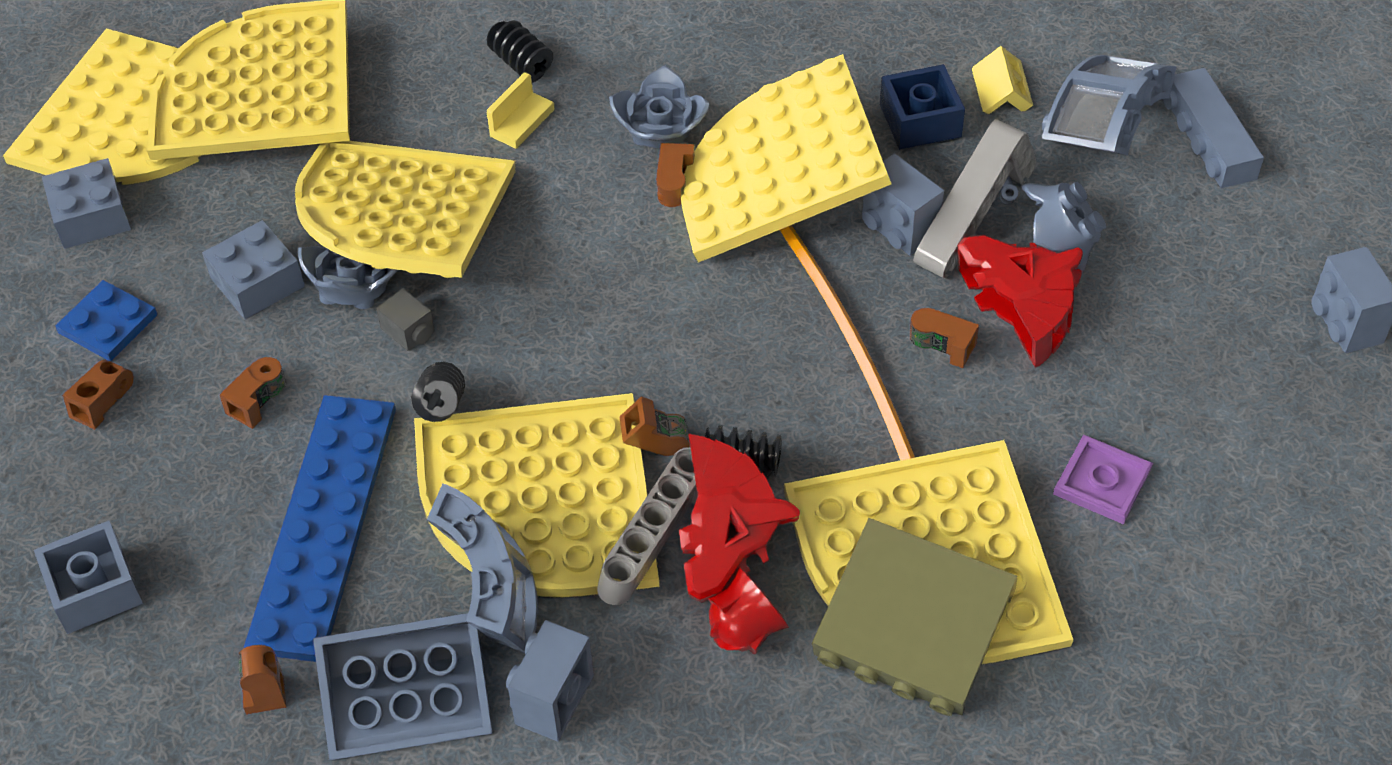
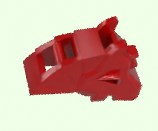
[957,235,1083,368]
[679,434,800,603]

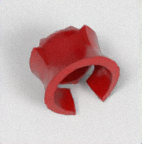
[707,568,789,655]

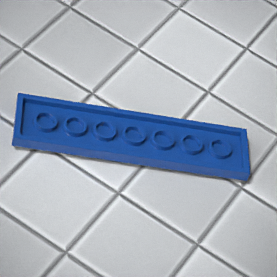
[244,395,396,662]

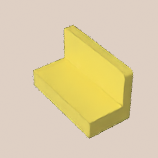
[972,46,1033,114]
[487,72,554,149]

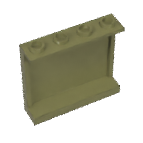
[812,518,1017,716]

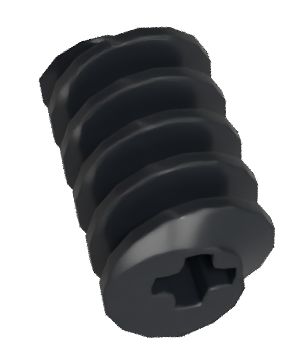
[486,20,553,83]
[411,361,465,422]
[705,425,782,479]

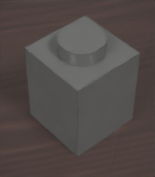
[376,288,435,351]

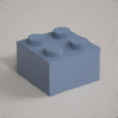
[862,153,944,256]
[42,158,131,249]
[202,220,305,319]
[1312,246,1392,353]
[34,520,143,634]
[506,620,594,742]

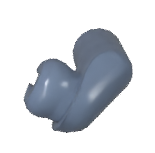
[999,176,1019,204]

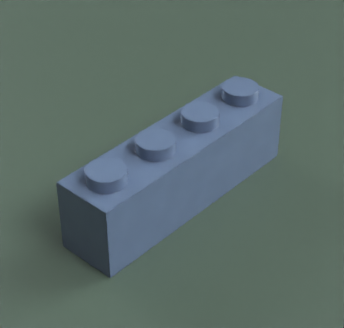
[1163,68,1264,188]

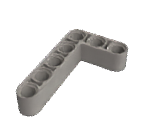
[913,119,1036,279]
[597,448,774,605]

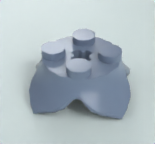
[609,65,709,148]
[1021,182,1106,273]
[298,246,398,309]

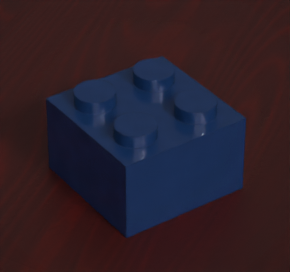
[879,64,965,150]

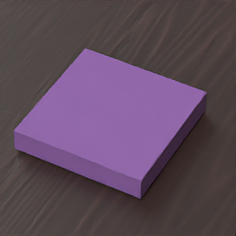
[1053,434,1153,524]

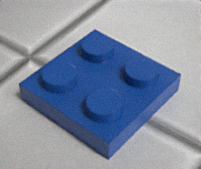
[55,280,158,361]

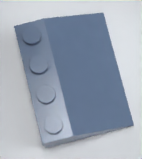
[313,613,492,760]

